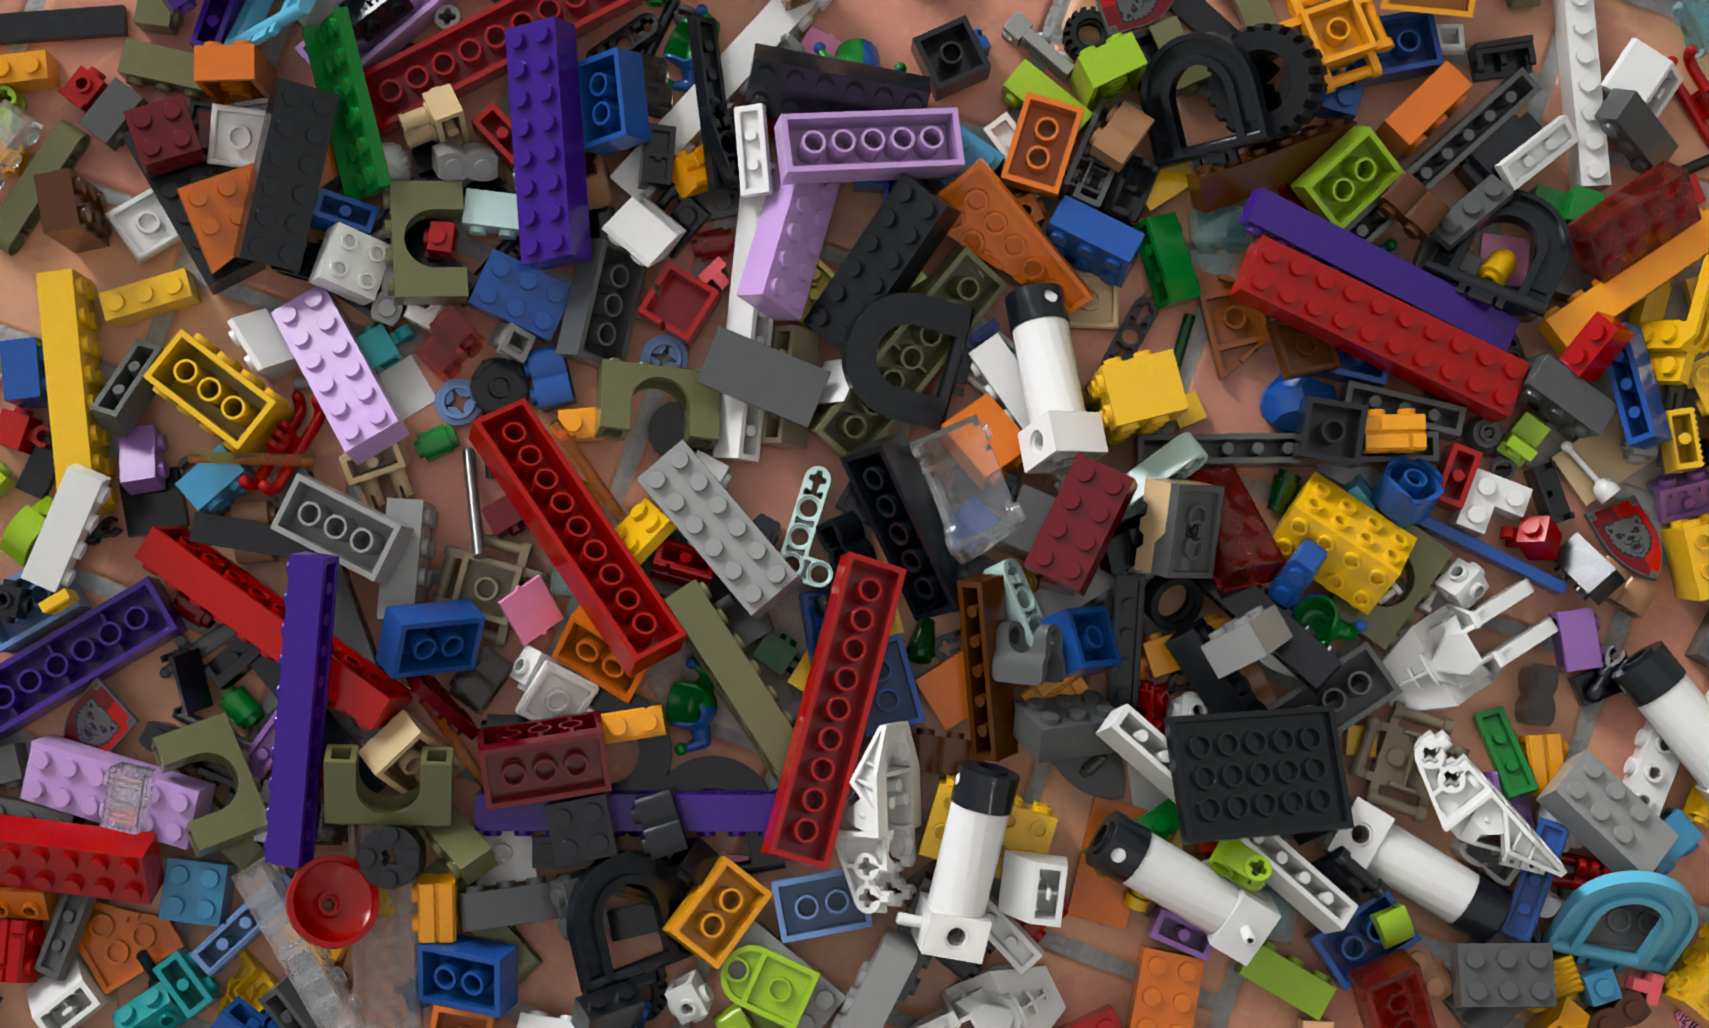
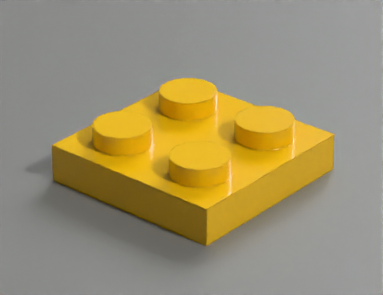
[614,498,677,565]

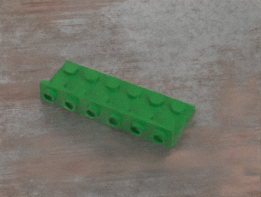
[302,6,392,200]

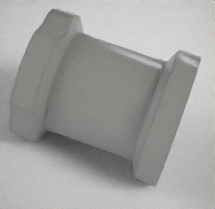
[434,4,464,31]

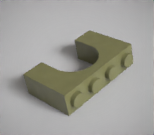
[1149,0,1280,97]
[382,181,469,306]
[594,358,720,450]
[1329,516,1454,651]
[151,712,269,858]
[323,744,454,827]

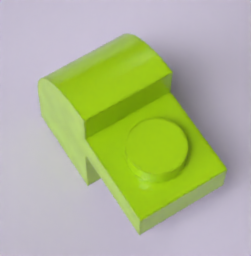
[1496,408,1551,467]
[0,495,53,566]

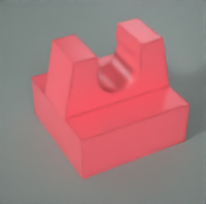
[697,256,730,292]
[1624,971,1665,1007]

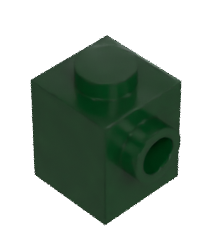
[752,632,801,676]

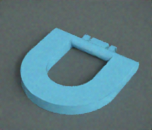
[223,0,316,46]
[1541,870,1698,975]

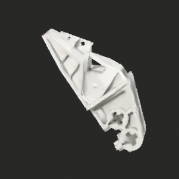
[1380,578,1558,712]
[835,721,922,914]
[1414,729,1567,877]
[908,965,1066,1028]

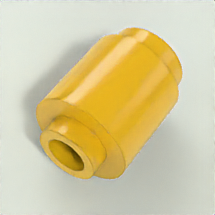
[1476,248,1517,286]

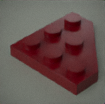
[401,675,478,740]

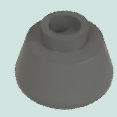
[1463,416,1504,456]

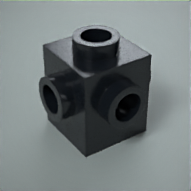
[0,579,34,624]

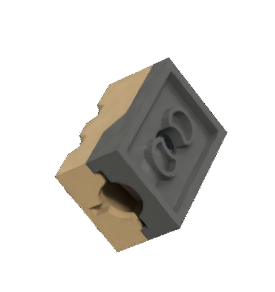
[1134,478,1225,579]

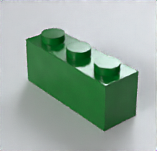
[1132,212,1202,310]

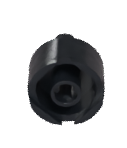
[357,825,427,890]

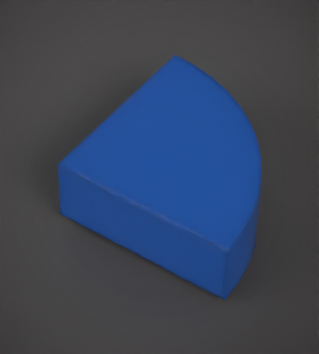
[973,28,991,57]

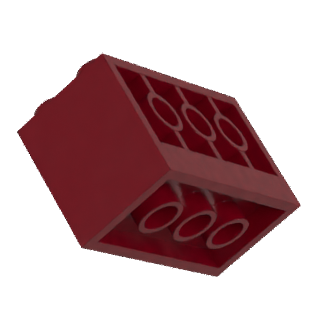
[478,710,612,811]

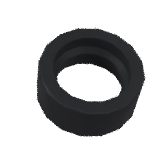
[1144,575,1203,631]

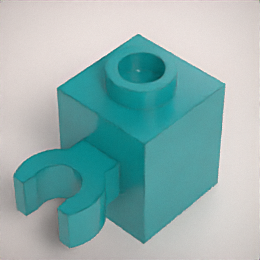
[356,323,416,373]

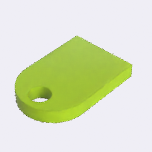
[720,944,821,1028]

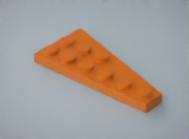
[936,157,1094,315]

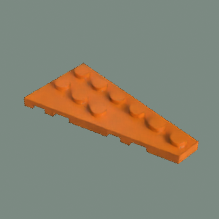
[176,141,338,275]

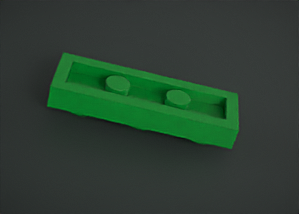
[1472,706,1539,801]

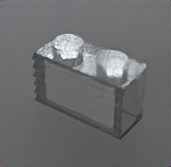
[99,762,157,835]

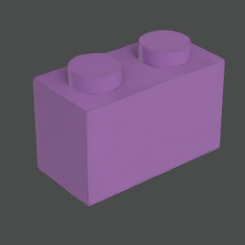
[119,424,169,495]
[1548,607,1605,673]
[1145,905,1213,962]

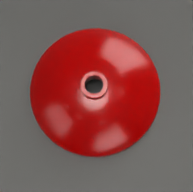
[286,855,380,949]

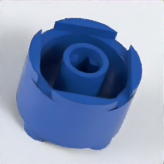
[1371,455,1444,528]

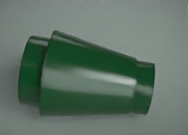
[1266,468,1302,514]
[906,618,935,664]

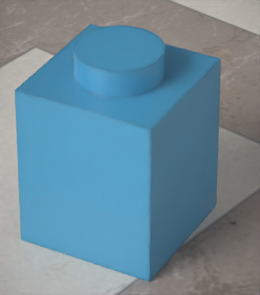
[1578,966,1623,1007]

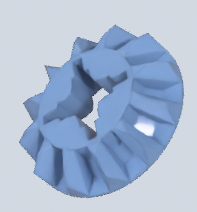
[641,335,688,369]
[435,378,481,426]

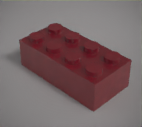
[1023,453,1138,597]

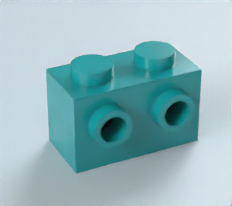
[152,947,223,1019]
[112,981,189,1028]

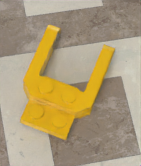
[1628,254,1709,385]

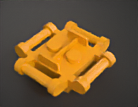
[1278,0,1395,94]

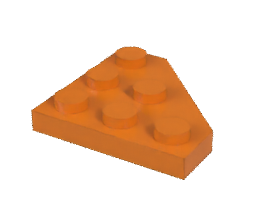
[78,901,188,995]

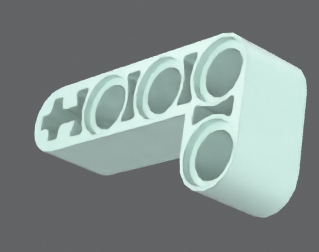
[1121,432,1208,521]
[780,466,833,589]
[983,558,1044,648]

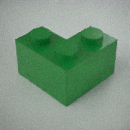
[1529,184,1605,238]

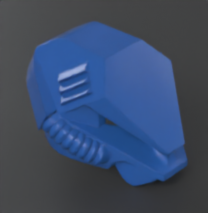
[1259,373,1338,433]

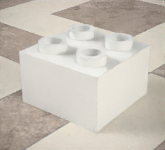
[308,222,391,306]

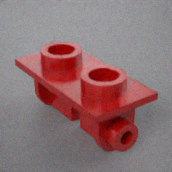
[1138,680,1170,736]

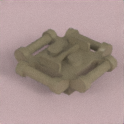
[430,530,549,648]
[1348,700,1470,824]

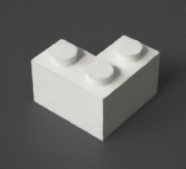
[1447,468,1533,538]

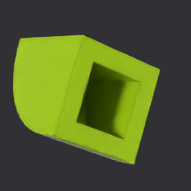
[1369,903,1415,950]

